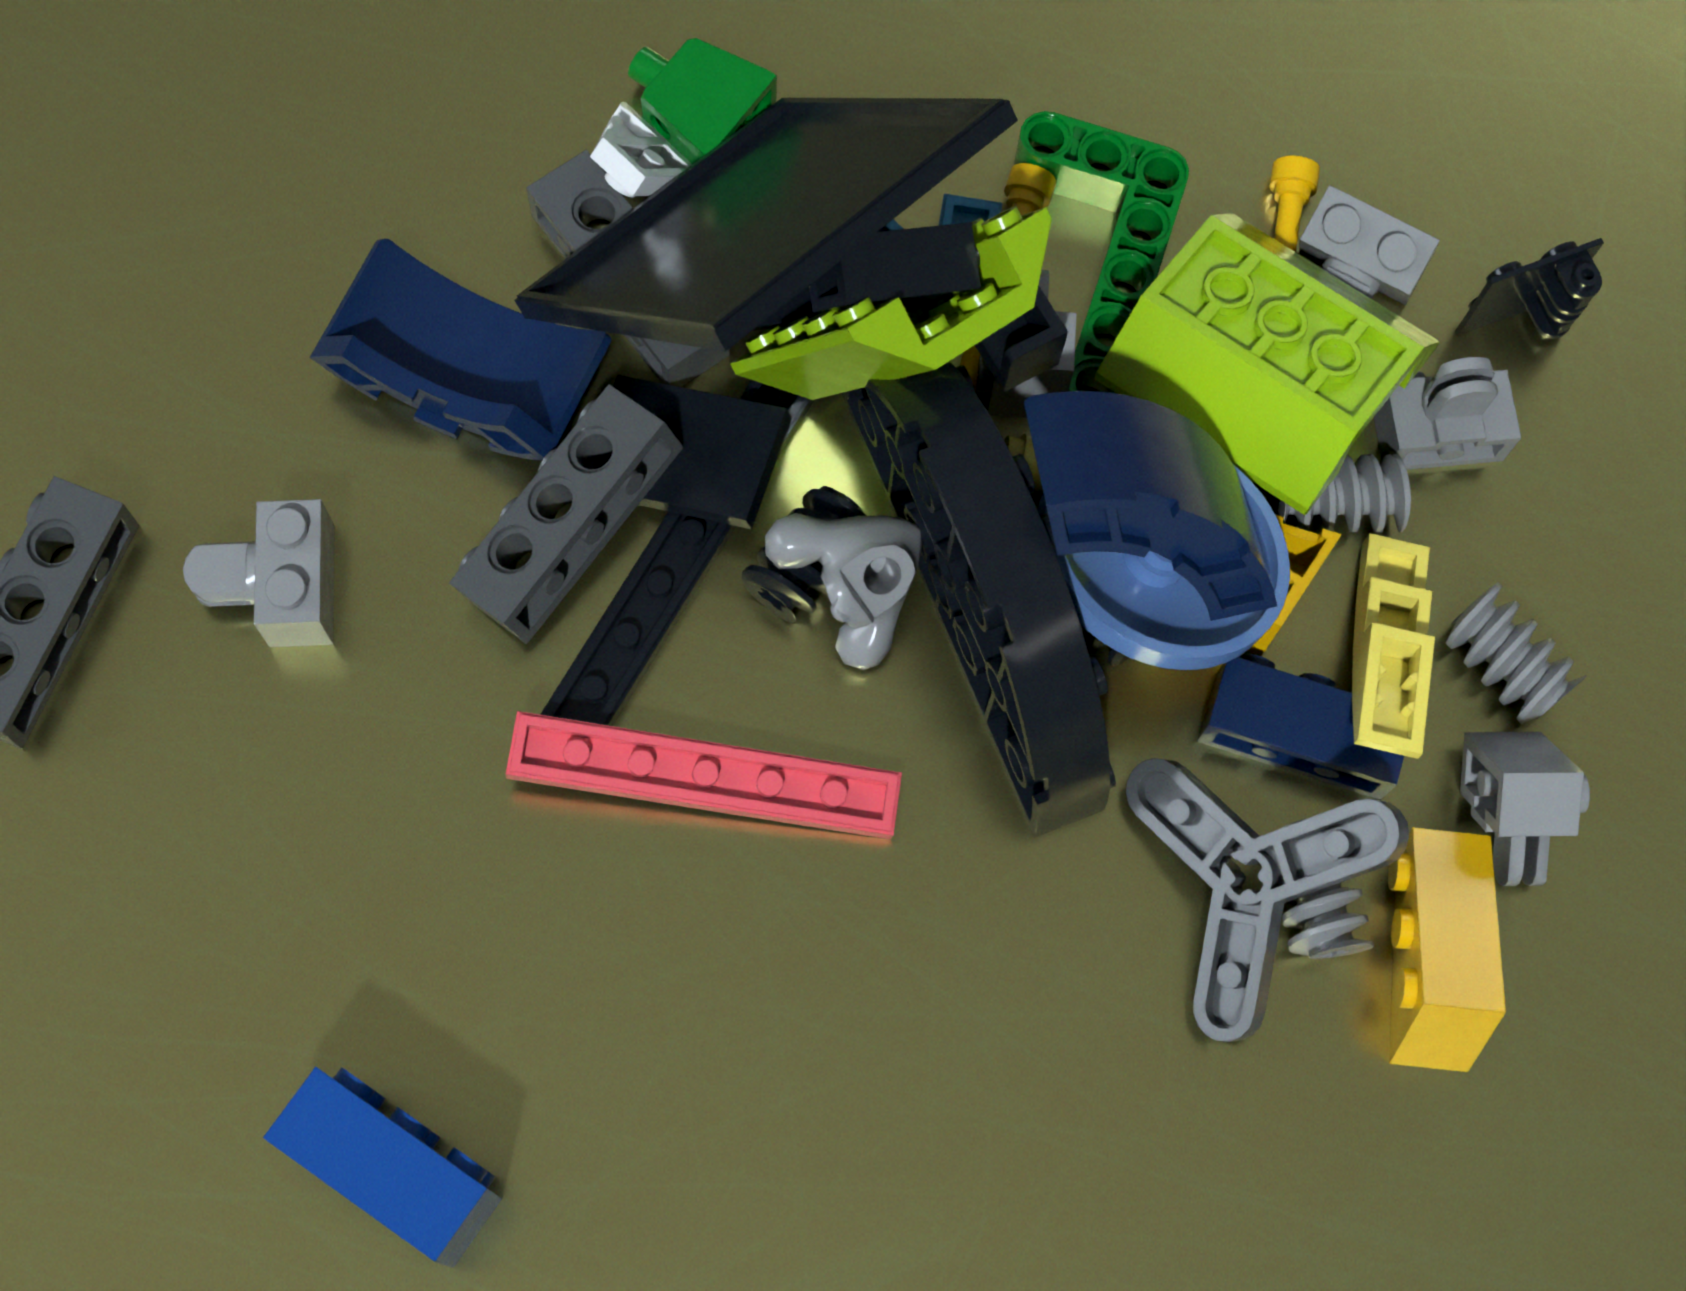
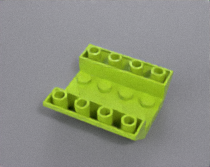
[730,206,1052,400]
[1095,214,1440,516]

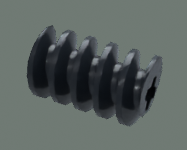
[741,486,867,623]

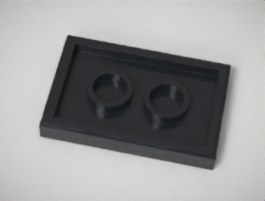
[594,375,792,530]

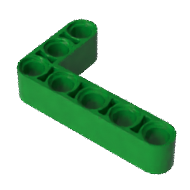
[1014,111,1189,394]

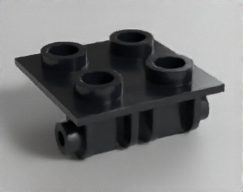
[1455,238,1604,339]

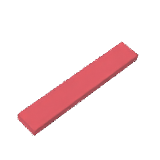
[506,711,902,839]

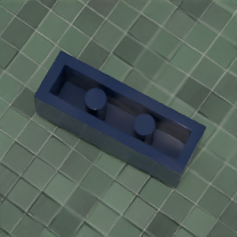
[1197,654,1404,800]

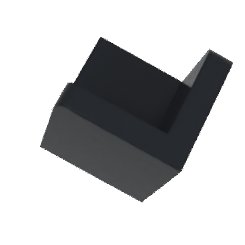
[975,285,1068,392]

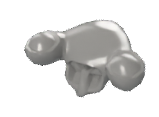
[765,513,923,670]

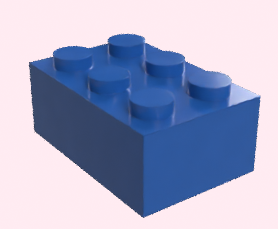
[263,1067,502,1268]

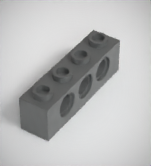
[526,149,730,387]
[449,384,684,645]
[0,476,139,749]

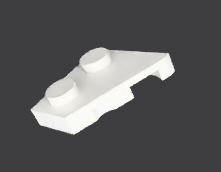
[590,102,692,198]

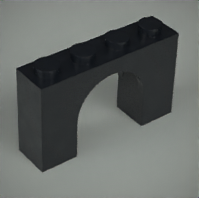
[752,222,981,331]

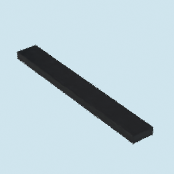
[540,380,815,726]

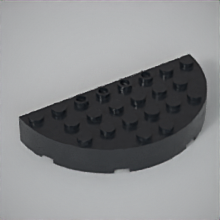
[842,361,1116,837]

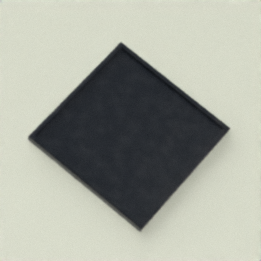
[514,98,1018,352]

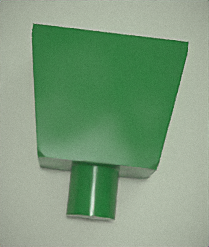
[628,38,777,164]

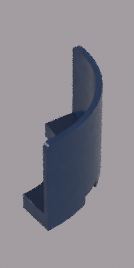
[309,239,612,460]
[1024,391,1277,621]

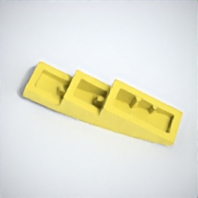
[1352,533,1435,759]

